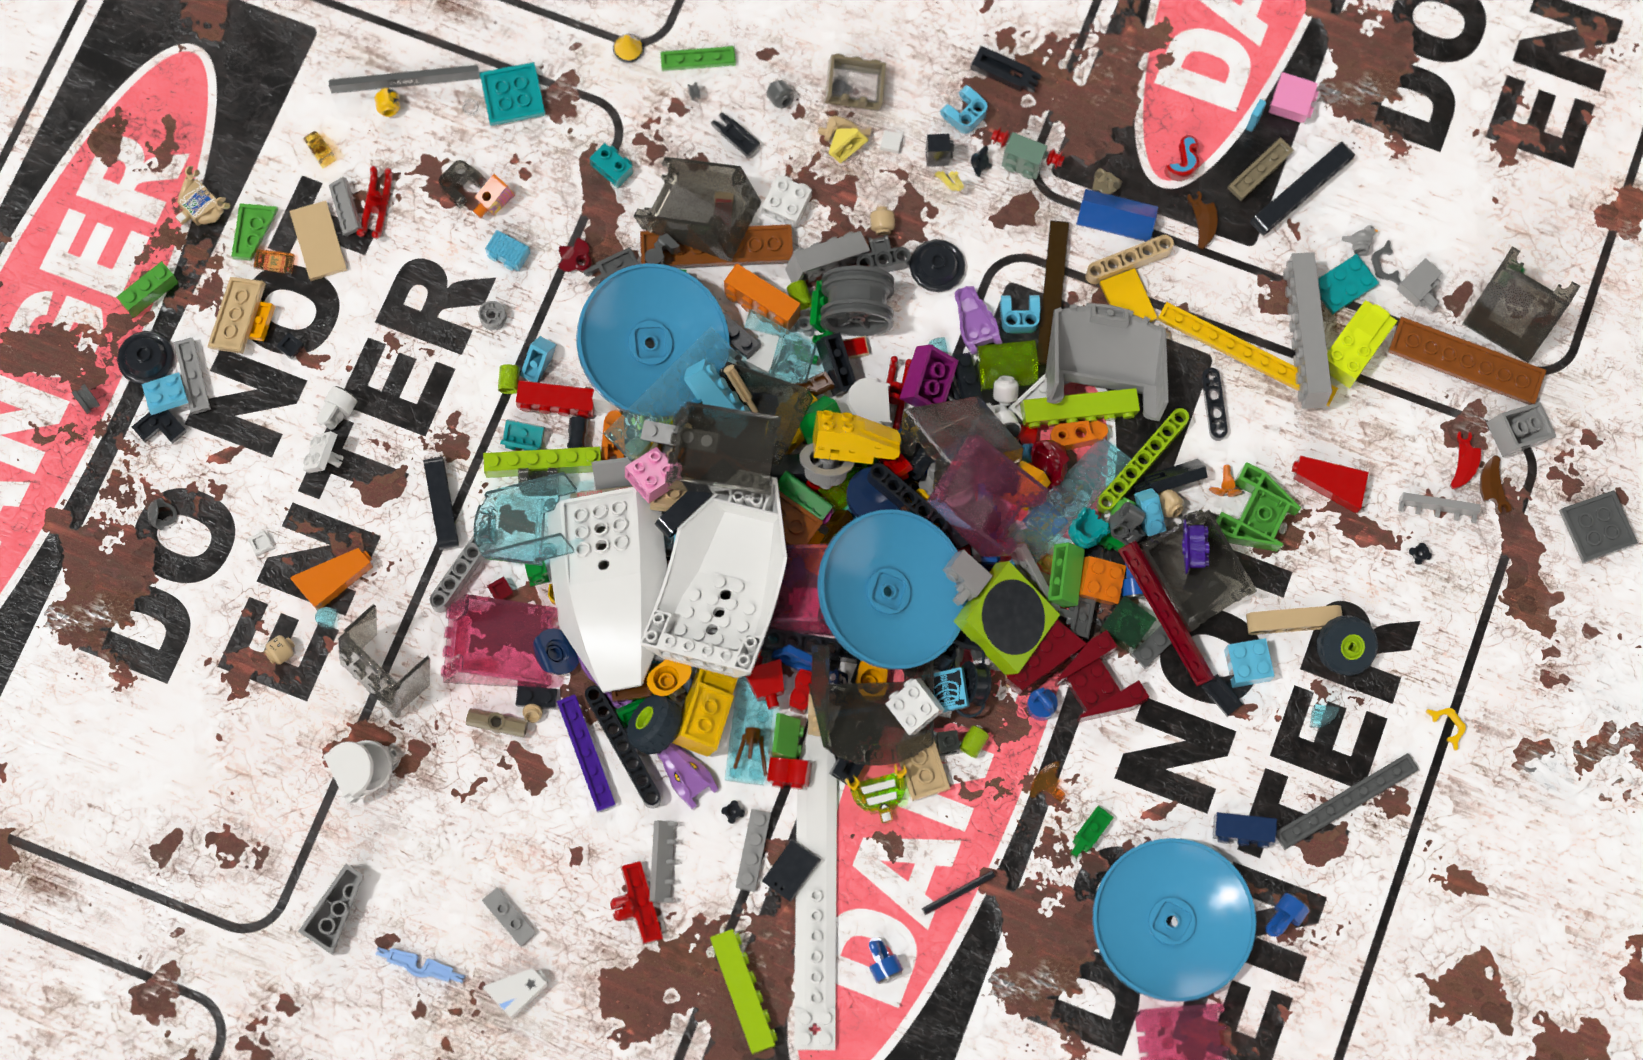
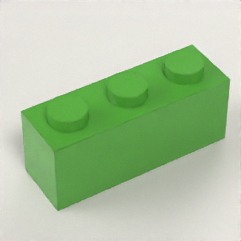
[117,261,178,318]
[1047,542,1085,607]

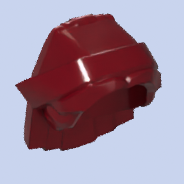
[1030,440,1070,490]

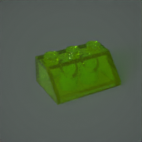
[976,340,1038,390]

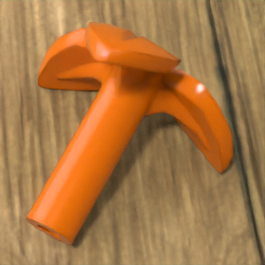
[1209,465,1242,497]

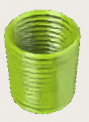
[786,280,812,311]
[498,364,520,394]
[960,726,989,758]

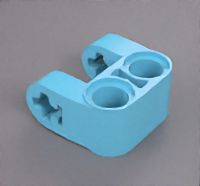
[940,85,987,134]
[1000,295,1040,333]

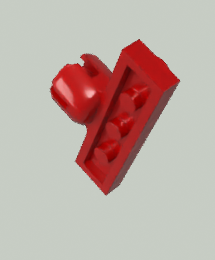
[610,861,663,945]

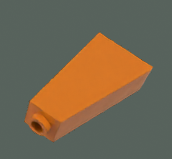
[290,548,373,611]

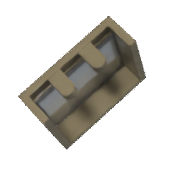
[824,54,886,111]

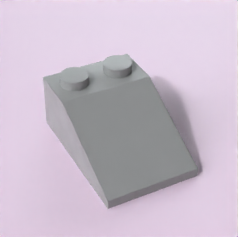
[1486,402,1556,457]

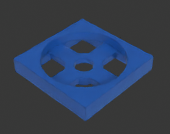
[771,645,823,671]

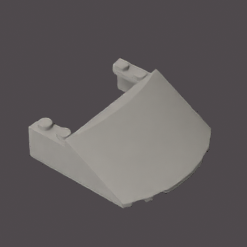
[1045,303,1168,421]

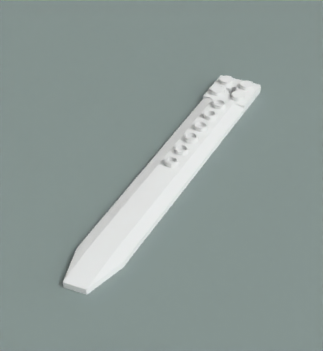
[794,728,837,1051]

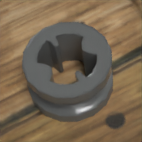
[687,82,701,100]

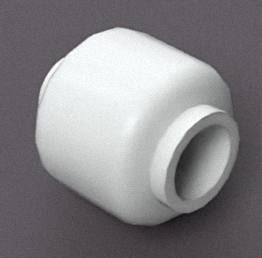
[993,376,1019,406]

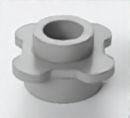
[794,314,813,336]

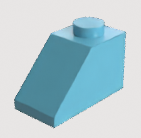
[520,336,557,383]

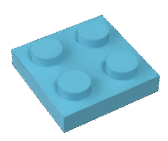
[142,372,188,415]

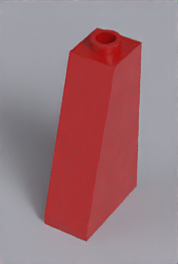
[1291,455,1369,513]

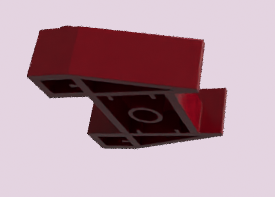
[1054,630,1150,722]

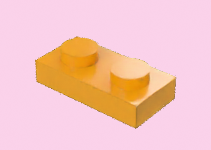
[248,302,276,341]

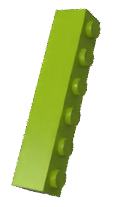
[1020,388,1140,429]
[483,447,602,478]
[710,929,777,1055]

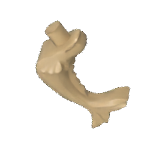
[817,116,872,150]

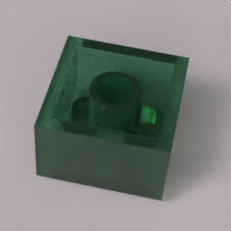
[1099,596,1156,654]

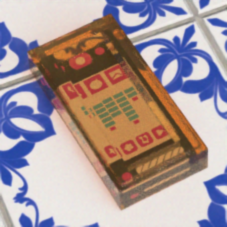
[253,249,295,274]

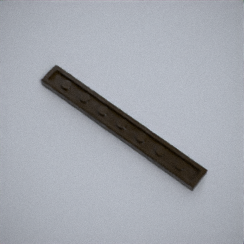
[1036,220,1069,365]

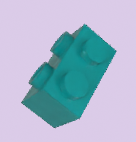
[589,143,633,188]

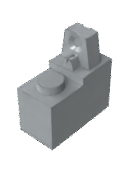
[1396,258,1442,311]
[942,550,992,606]

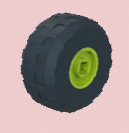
[1317,616,1378,675]
[627,695,683,755]

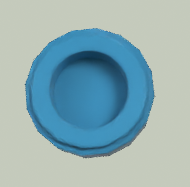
[1018,443,1034,463]

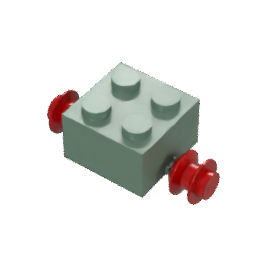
[991,127,1065,180]

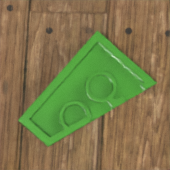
[231,203,278,261]

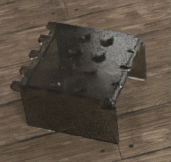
[338,604,430,718]

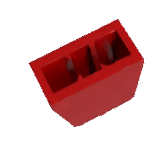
[745,659,784,710]

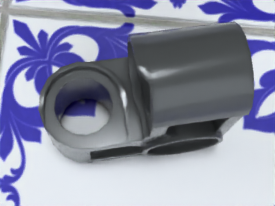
[1109,502,1146,545]

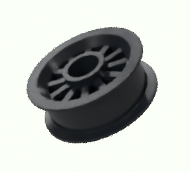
[961,661,992,706]

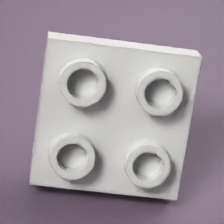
[302,431,343,473]

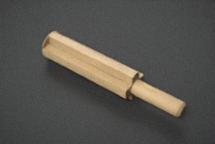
[723,364,758,414]

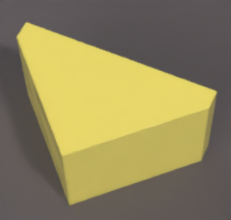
[829,128,869,164]

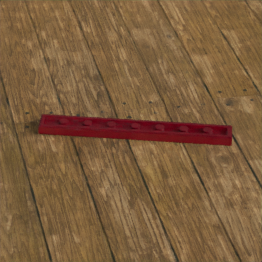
[1118,540,1214,686]

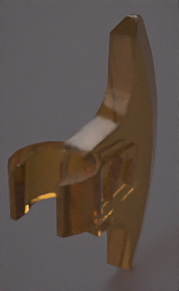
[1029,761,1065,802]

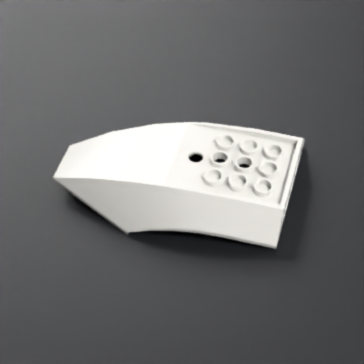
[640,469,787,678]
[547,487,668,693]

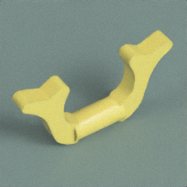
[934,171,964,192]

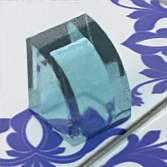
[1310,704,1339,728]

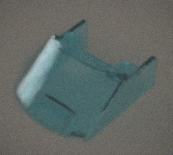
[473,472,577,566]

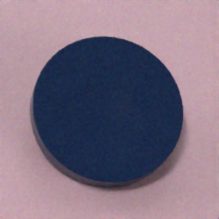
[846,467,900,518]

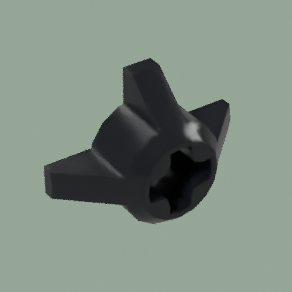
[970,145,992,177]

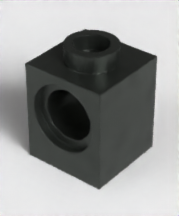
[936,730,960,756]

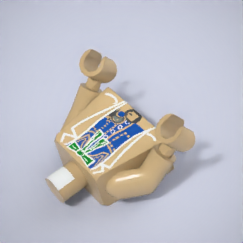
[175,166,230,226]

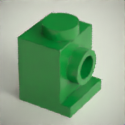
[524,558,550,587]

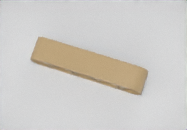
[1085,235,1174,284]
[1246,605,1342,635]

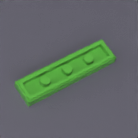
[660,46,736,71]

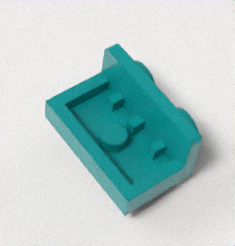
[500,419,545,451]

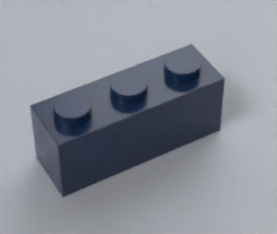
[1212,812,1277,848]

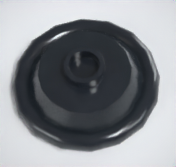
[909,239,966,293]
[117,331,175,385]

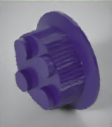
[1182,519,1209,574]

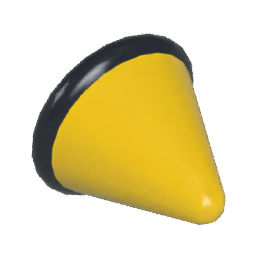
[613,34,644,63]

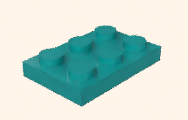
[1318,253,1379,315]

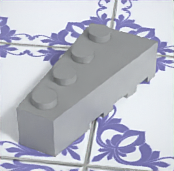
[785,231,870,283]
[298,864,364,955]

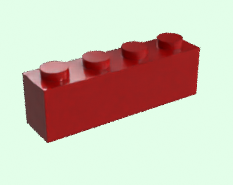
[516,380,595,419]

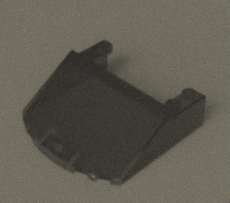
[808,644,934,766]

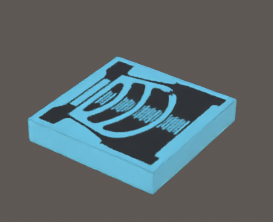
[925,667,970,713]

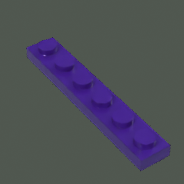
[557,694,616,813]

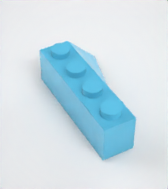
[684,359,751,445]

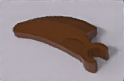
[1187,191,1218,249]
[1479,455,1512,515]

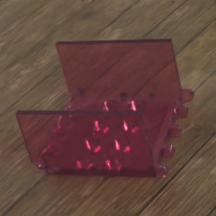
[1135,1003,1229,1060]

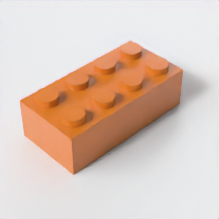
[724,263,801,334]

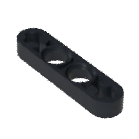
[1201,367,1228,441]

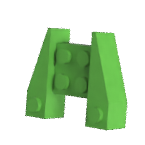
[1209,462,1301,552]

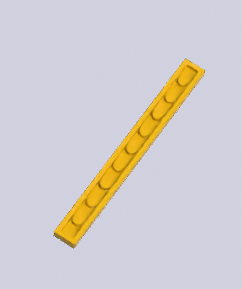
[1157,302,1338,406]

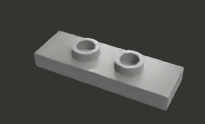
[329,177,362,236]
[481,888,536,947]

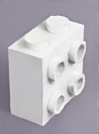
[762,175,812,228]
[886,678,945,735]

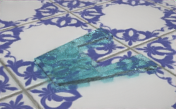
[729,309,817,384]

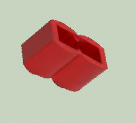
[789,669,815,715]
[767,757,812,790]

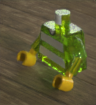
[845,763,907,823]

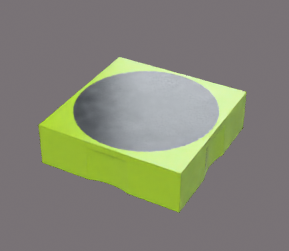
[953,561,1060,675]

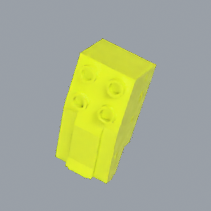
[1327,300,1397,389]

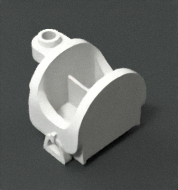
[837,378,892,428]
[323,740,398,804]

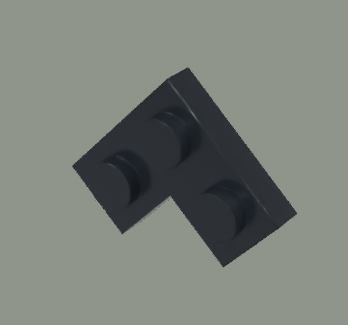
[131,410,187,444]

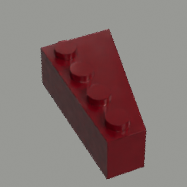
[1004,620,1086,695]

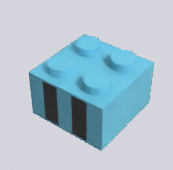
[1224,638,1275,688]

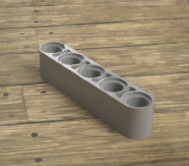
[429,527,494,613]

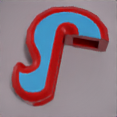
[1164,135,1199,181]

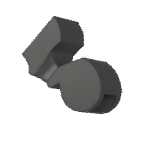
[645,233,681,265]

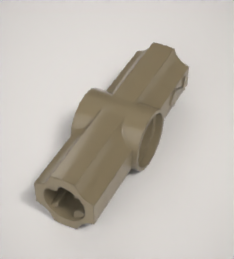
[466,708,528,738]

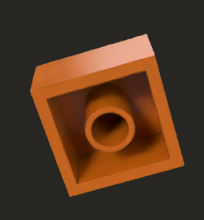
[1079,556,1126,605]

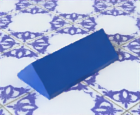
[1076,189,1158,242]

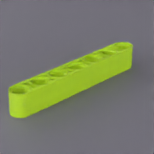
[1096,408,1189,514]

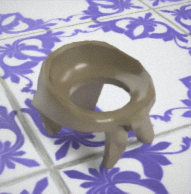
[1092,168,1122,195]

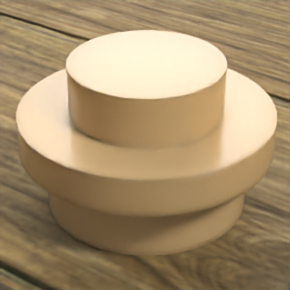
[522,704,543,723]

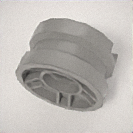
[478,301,506,331]

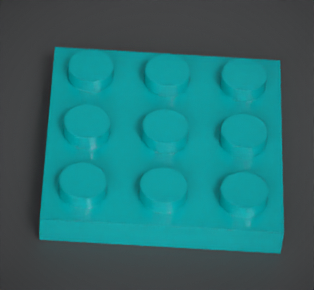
[480,62,545,126]

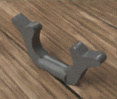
[1371,240,1402,285]

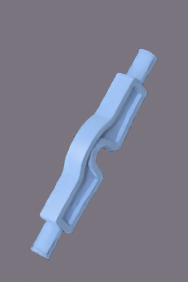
[375,947,465,984]

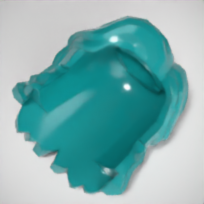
[1068,507,1111,548]

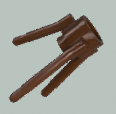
[733,727,768,777]

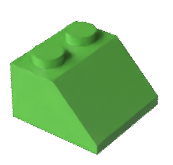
[772,713,804,759]

